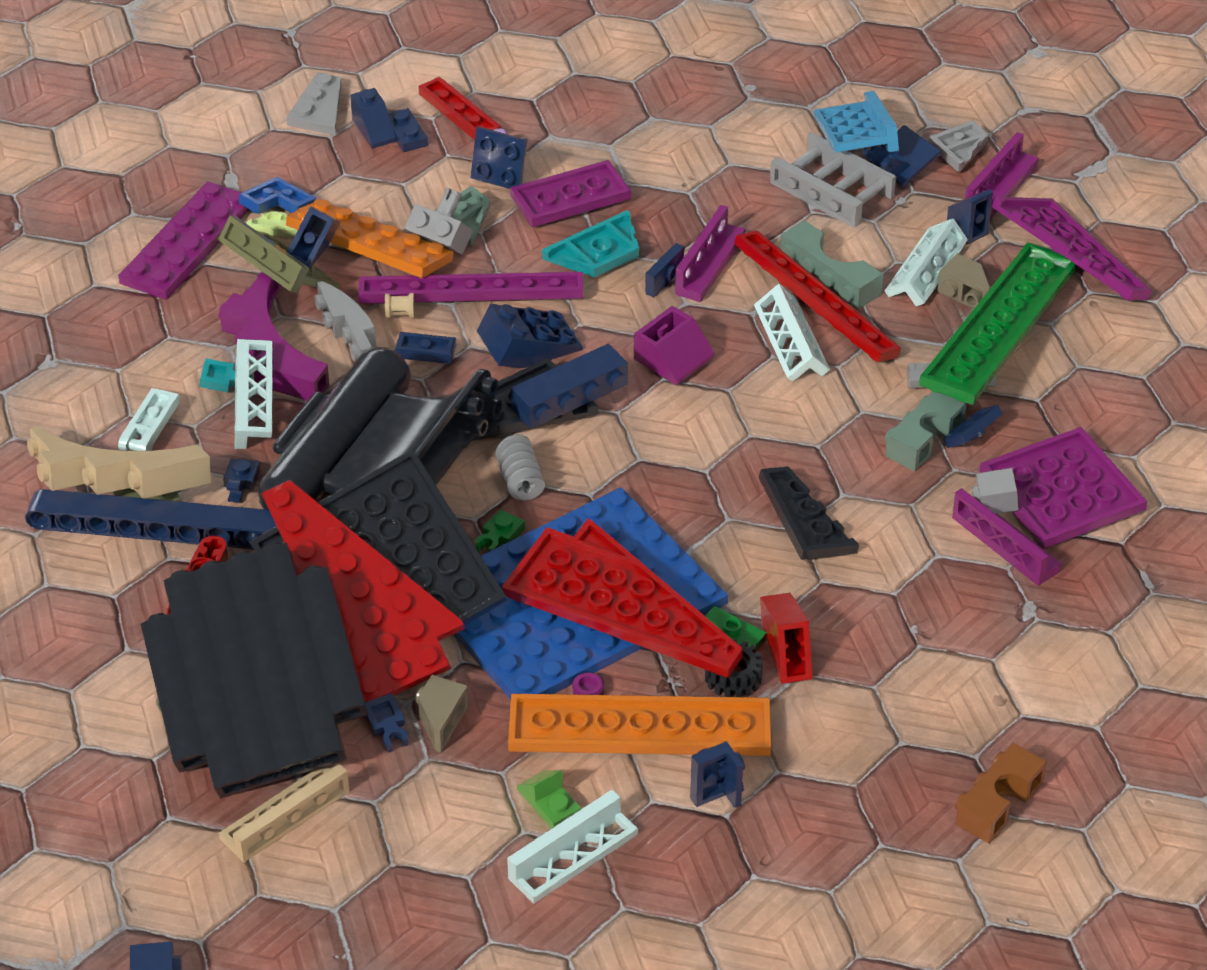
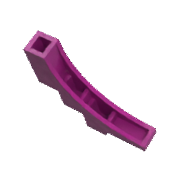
[218,272,330,401]

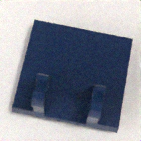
[863,125,941,187]
[470,127,528,189]

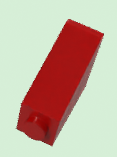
[760,592,812,684]

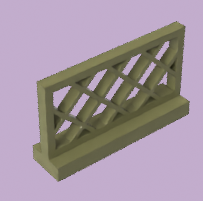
[218,215,340,293]

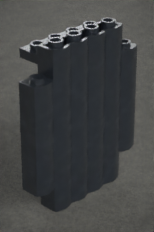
[140,542,369,799]

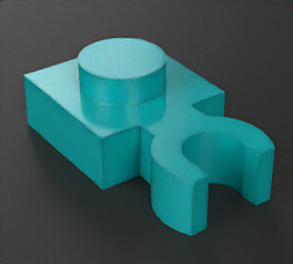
[199,358,253,393]

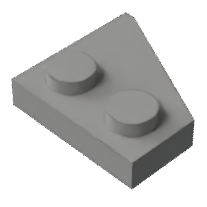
[929,120,988,172]

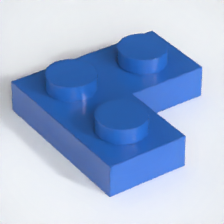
[239,177,316,214]

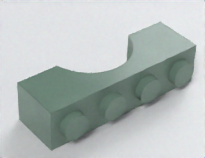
[780,220,883,310]

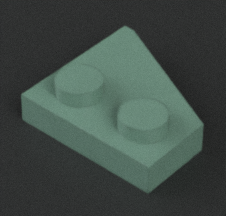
[437,186,490,246]

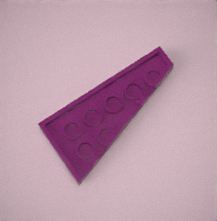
[991,197,1152,301]

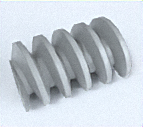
[496,434,545,501]

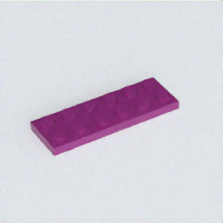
[118,181,250,300]

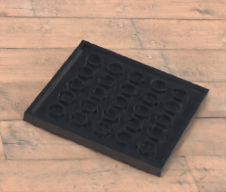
[249,449,507,626]

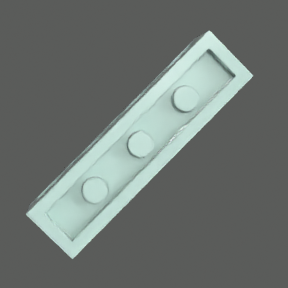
[884,219,968,306]
[754,284,830,382]
[234,339,272,449]
[507,790,638,904]

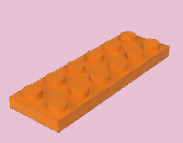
[286,199,454,278]

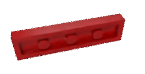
[418,76,501,140]

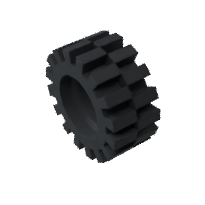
[705,639,763,697]

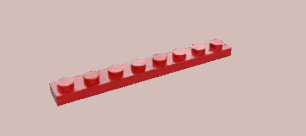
[734,230,901,363]

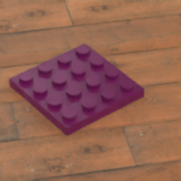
[979,427,1148,549]

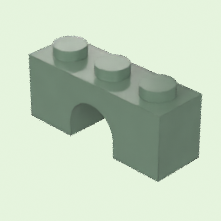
[885,392,966,472]

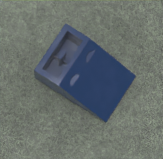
[477,304,583,368]

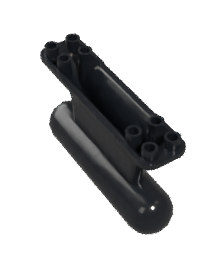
[258,347,502,511]

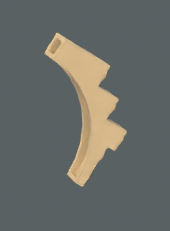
[27,425,211,499]

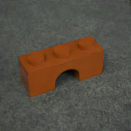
[955,743,1047,844]

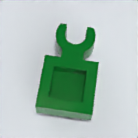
[475,509,525,552]

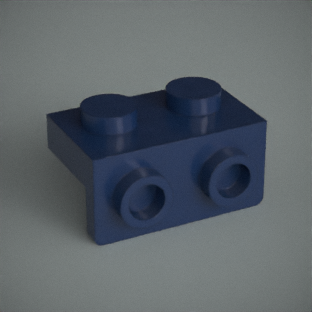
[690,741,745,808]

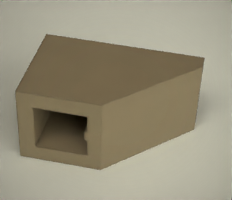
[937,253,990,309]

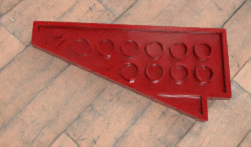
[261,480,465,702]
[502,518,742,678]

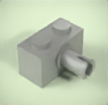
[404,188,473,255]

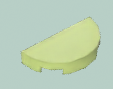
[247,211,298,237]

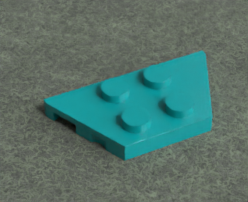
[541,210,639,277]

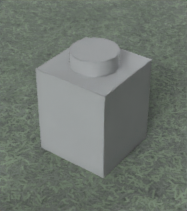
[972,468,1019,514]

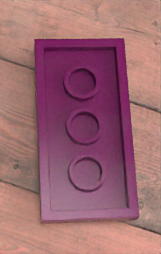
[510,160,631,227]

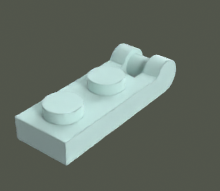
[118,388,180,451]

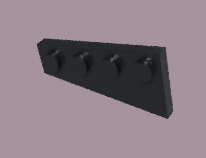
[759,466,859,560]

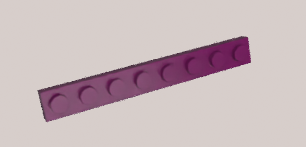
[358,272,583,304]

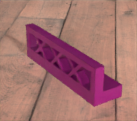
[965,132,1038,219]
[675,205,745,302]
[952,488,1061,586]

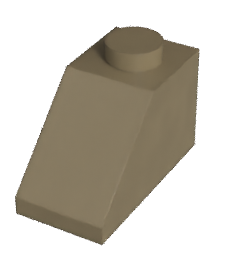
[416,675,468,753]

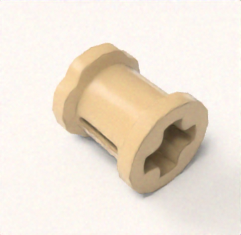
[385,293,414,318]

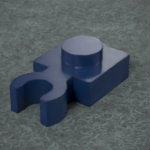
[365,693,408,753]

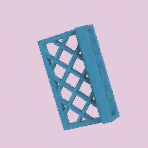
[814,91,899,152]

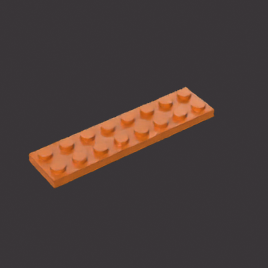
[508,694,771,756]

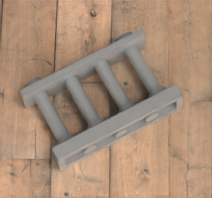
[770,132,896,228]

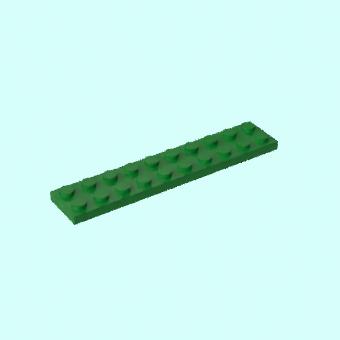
[919,242,1078,405]

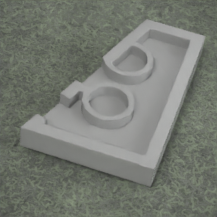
[287,72,342,136]

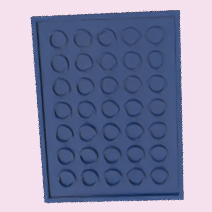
[453,487,728,700]

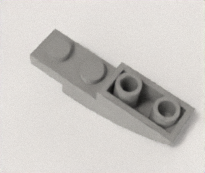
[314,281,376,362]

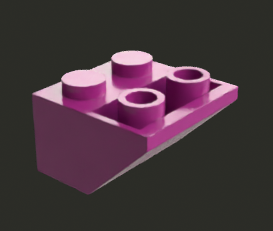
[634,306,715,385]

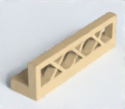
[218,764,349,863]

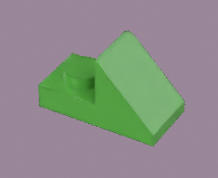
[517,770,581,829]

